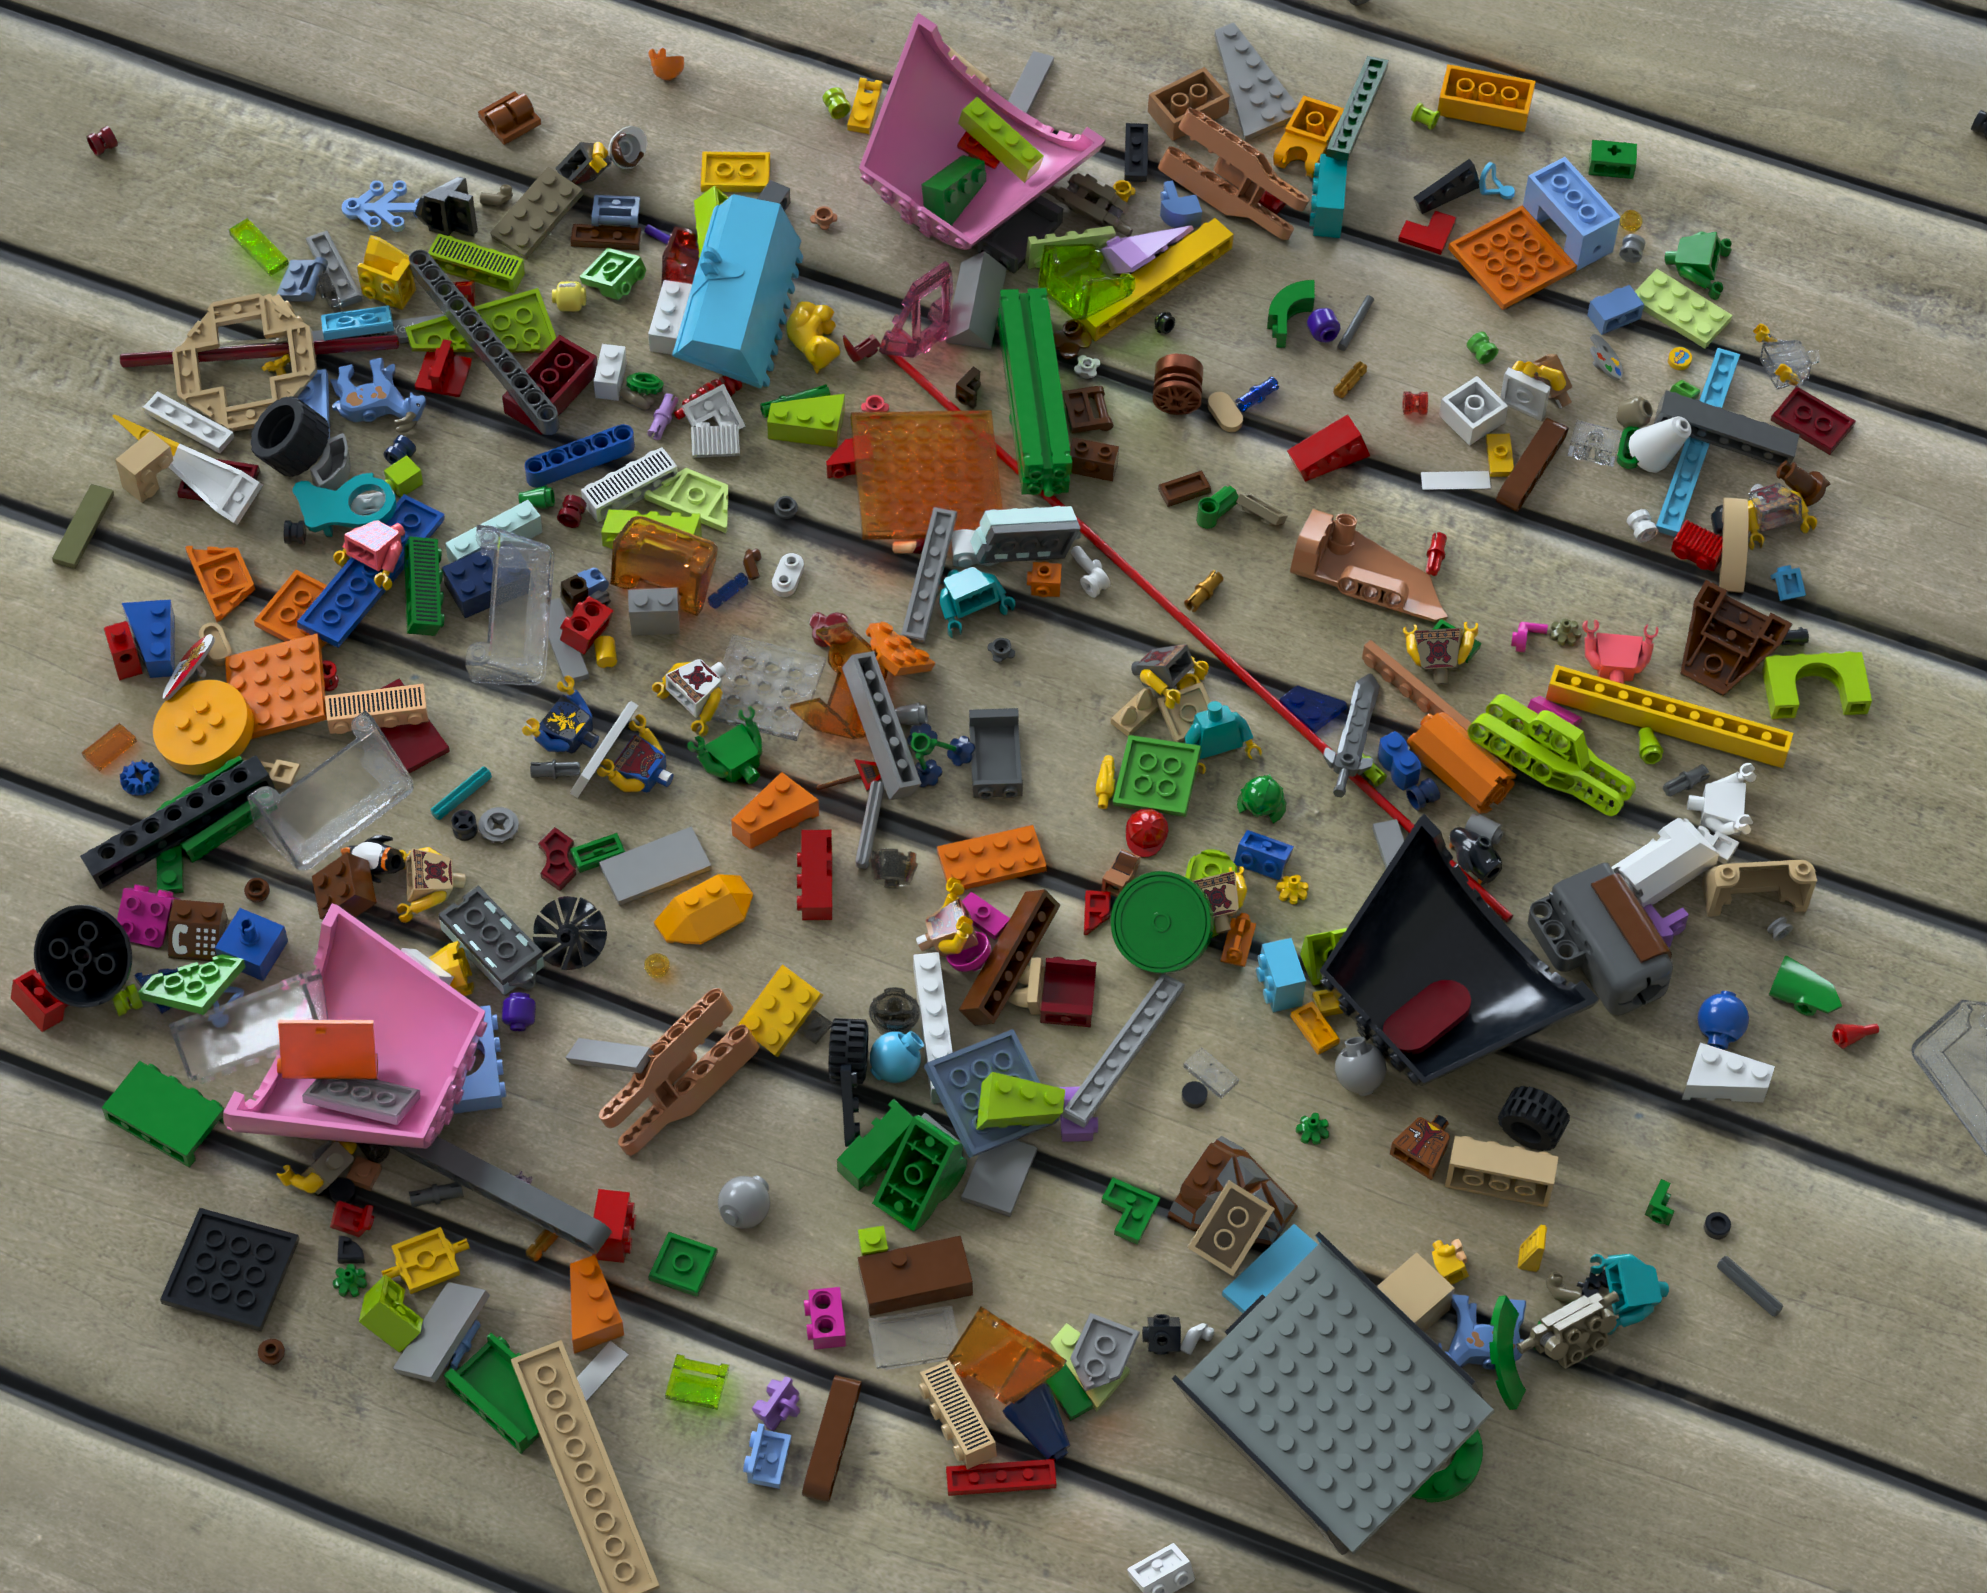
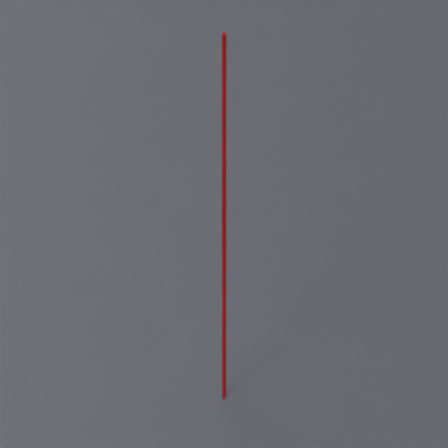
[879,341,1513,922]

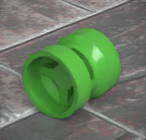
[1466,331,1499,364]

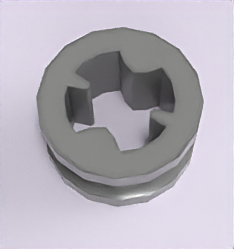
[1767,917,1793,941]

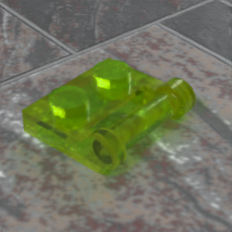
[665,1354,730,1410]

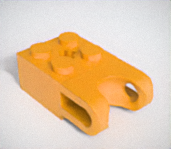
[1273,95,1344,178]

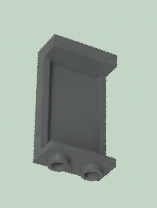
[978,195,1063,274]
[969,708,1023,799]

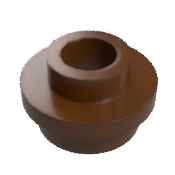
[244,878,270,902]
[258,1339,285,1365]

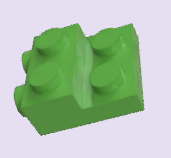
[579,248,647,300]

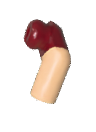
[893,537,926,554]

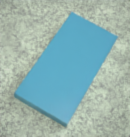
[1222,1224,1318,1313]

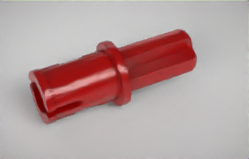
[1426,532,1447,576]

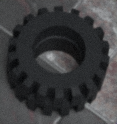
[828,1018,869,1084]
[1498,1086,1570,1151]

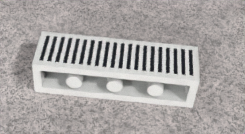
[581,447,678,523]

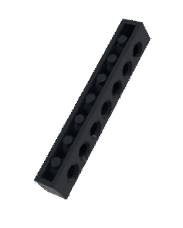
[80,755,276,890]

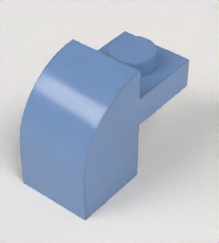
[1160,180,1202,228]

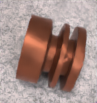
[1153,353,1204,415]

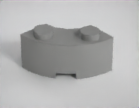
[310,433,351,491]

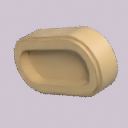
[1208,392,1243,432]
[199,623,232,666]

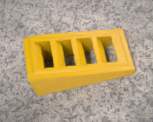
[1518,1225,1547,1272]

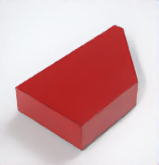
[1084,890,1111,935]

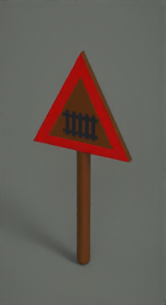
[816,759,881,792]

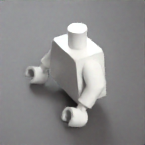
[1687,763,1756,836]

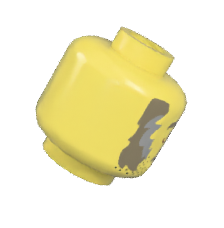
[552,282,586,311]

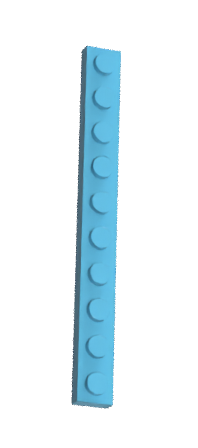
[1656,348,1740,537]

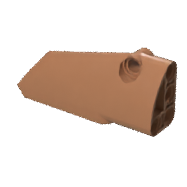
[1290,509,1448,622]

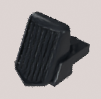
[414,177,478,237]

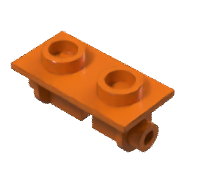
[1220,913,1256,967]

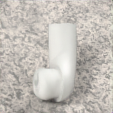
[1071,546,1102,574]

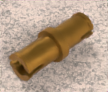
[1184,570,1224,612]

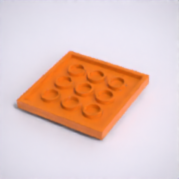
[1448,205,1577,310]
[225,634,327,739]

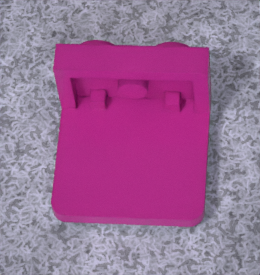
[117,884,181,948]

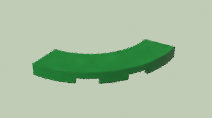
[1489,1295,1526,1410]

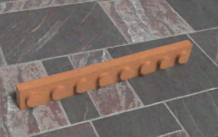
[1362,640,1513,771]

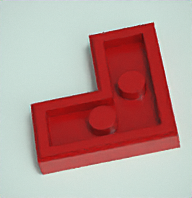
[1398,210,1456,255]

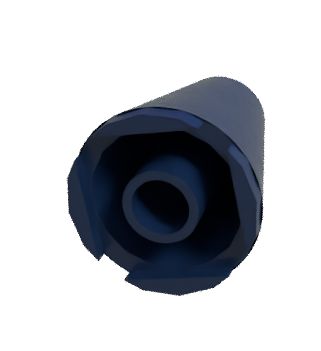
[1002,1383,1070,1462]

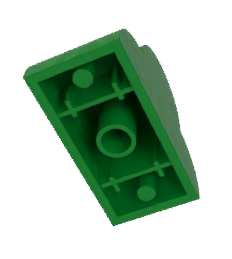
[872,1115,967,1232]

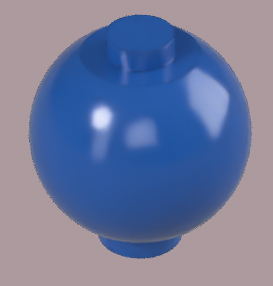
[1697,991,1749,1050]

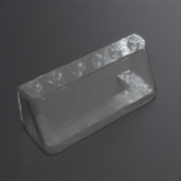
[169,969,328,1084]

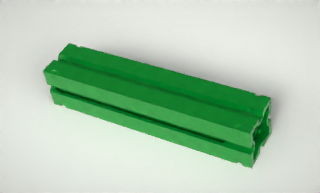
[997,288,1072,497]

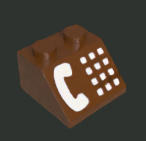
[168,899,228,962]

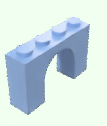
[452,1005,506,1114]

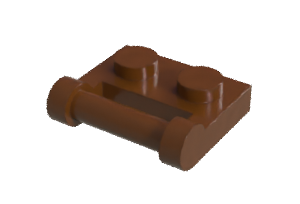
[1063,386,1114,434]

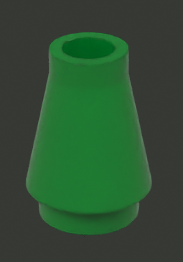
[518,486,555,509]

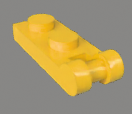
[847,77,883,134]

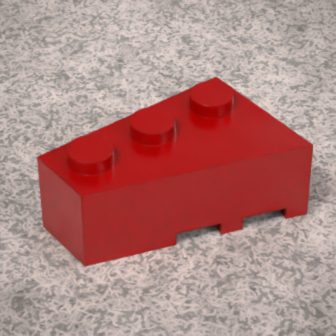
[1287,414,1370,482]
[797,829,832,920]

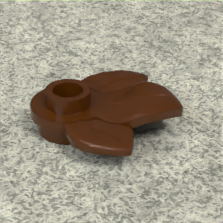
[1053,319,1092,360]

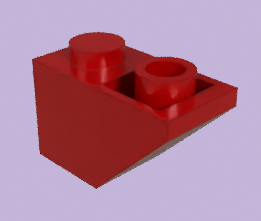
[826,436,874,479]

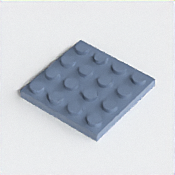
[924,1029,1059,1158]

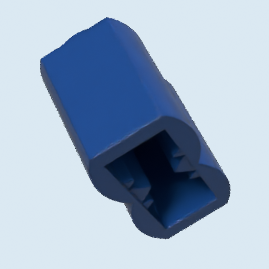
[1378,731,1421,791]

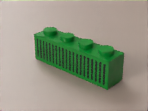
[404,536,445,636]

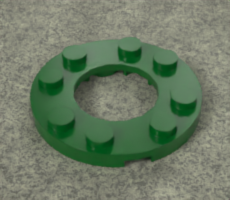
[1410,1429,1483,1503]

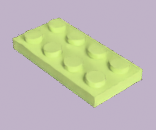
[1635,269,1732,349]

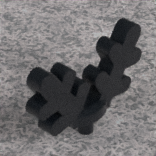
[1577,1270,1608,1298]

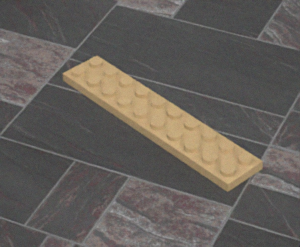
[511,1340,660,1593]

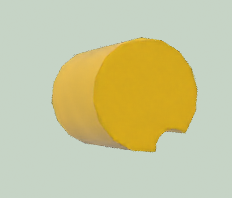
[594,636,617,668]

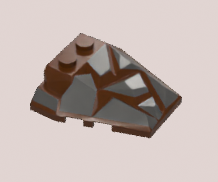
[1168,1136,1298,1248]

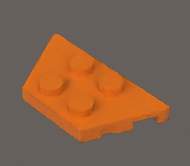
[185,546,255,622]

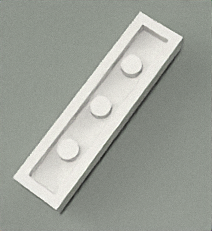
[143,391,234,453]

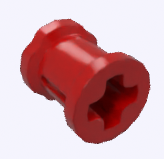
[323,660,339,691]

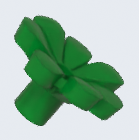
[1295,1113,1329,1145]
[333,1264,367,1297]

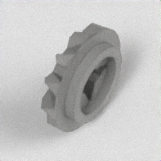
[479,807,519,844]

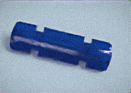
[707,572,749,609]

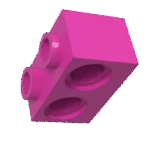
[804,1287,846,1350]

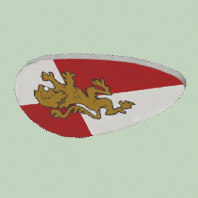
[163,634,215,701]

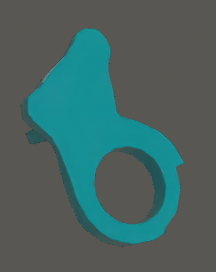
[292,473,397,537]

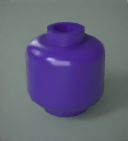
[1307,308,1341,343]
[502,992,536,1032]

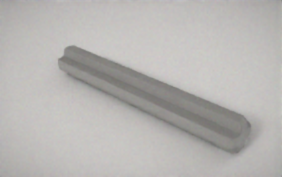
[855,781,884,869]

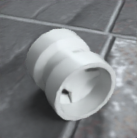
[1627,509,1658,543]

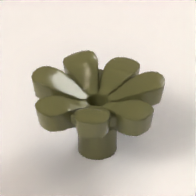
[1550,619,1582,646]

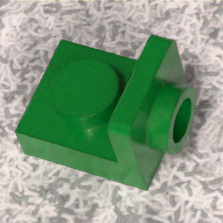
[1645,1179,1675,1226]

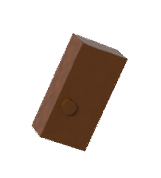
[858,1235,973,1316]

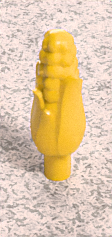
[1095,755,1116,809]

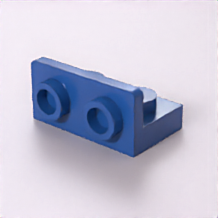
[1234,830,1294,880]

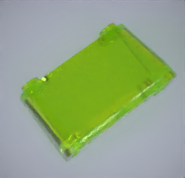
[1038,244,1135,320]

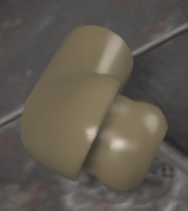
[1546,1272,1581,1303]

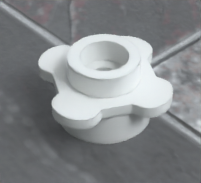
[1074,355,1100,379]

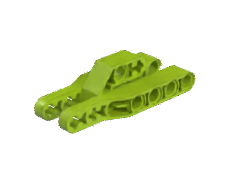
[1467,694,1636,816]

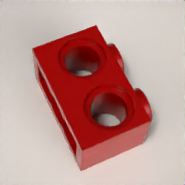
[560,596,614,655]

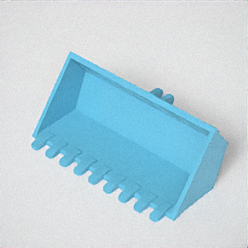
[672,194,803,388]

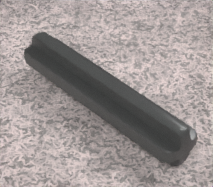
[1717,1256,1783,1317]

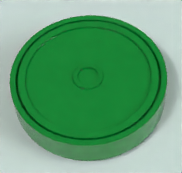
[1111,871,1214,973]

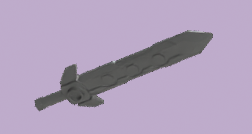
[1323,673,1380,798]

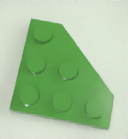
[138,954,246,1015]

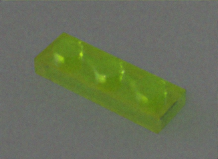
[229,218,289,276]

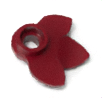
[809,612,855,647]

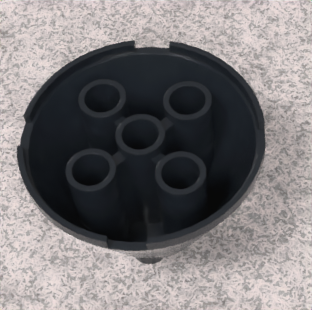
[34,905,132,1008]

